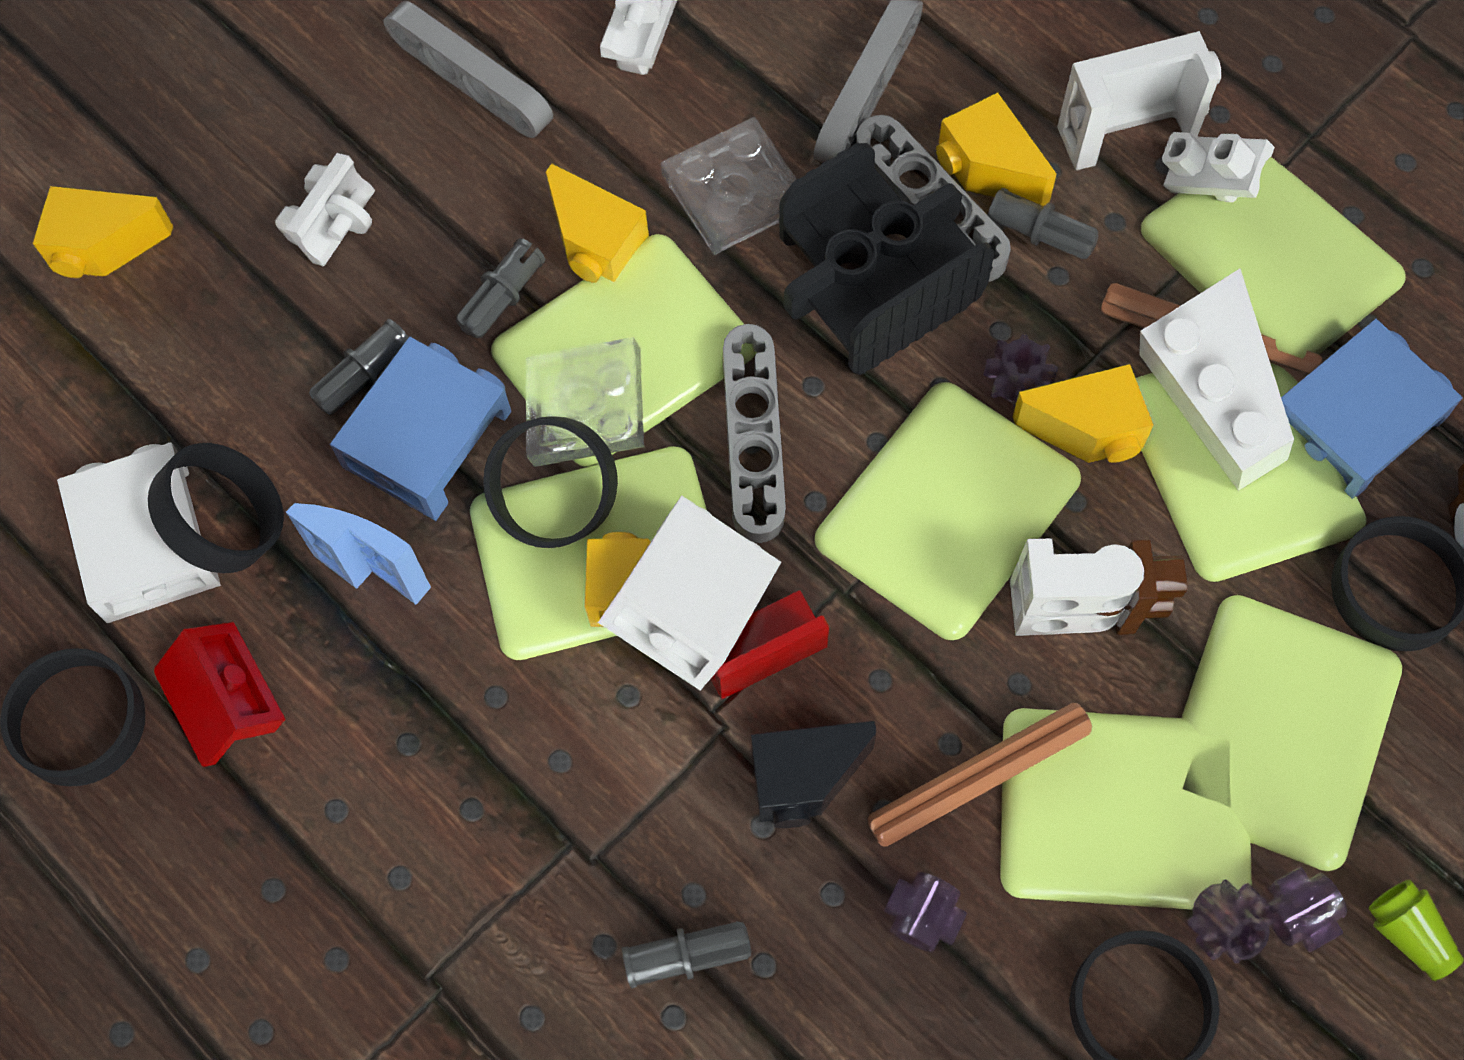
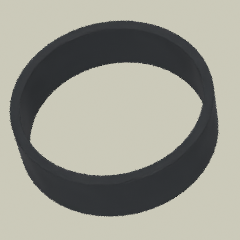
[483,416,618,548]
[148,443,284,573]
[1331,516,1464,651]
[0,648,146,786]
[1069,930,1219,1060]

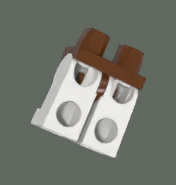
[1010,538,1188,636]

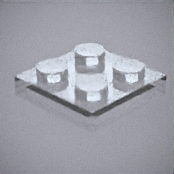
[661,117,797,255]
[526,337,644,467]

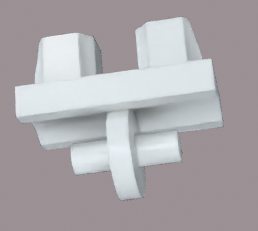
[600,0,677,75]
[1162,132,1275,202]
[275,153,375,266]

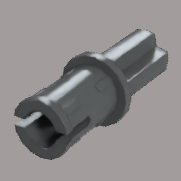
[988,188,1098,259]
[456,238,545,339]
[309,319,409,415]
[622,921,751,989]

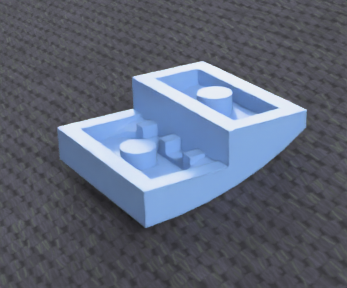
[286,503,431,605]

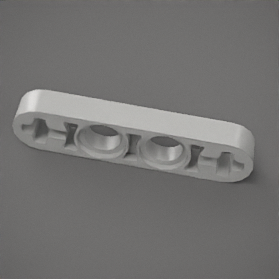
[384,0,553,138]
[813,0,923,163]
[856,115,1011,282]
[723,324,786,543]

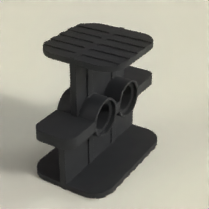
[778,143,995,375]

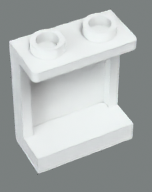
[1057,31,1221,171]
[57,442,221,623]
[598,496,781,691]

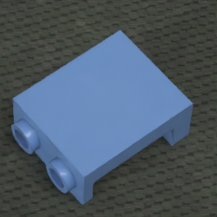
[1281,319,1463,499]
[330,337,511,521]

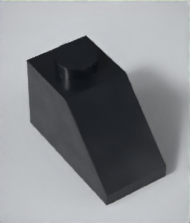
[751,721,877,828]

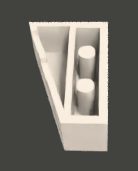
[1139,269,1294,491]

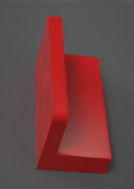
[711,590,829,700]
[154,622,286,767]

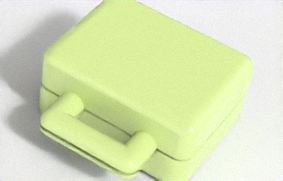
[1141,157,1406,359]
[491,234,757,467]
[1136,363,1366,582]
[814,382,1081,640]
[470,446,707,660]
[1181,595,1402,871]
[1000,708,1252,912]

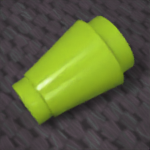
[1369,880,1464,981]

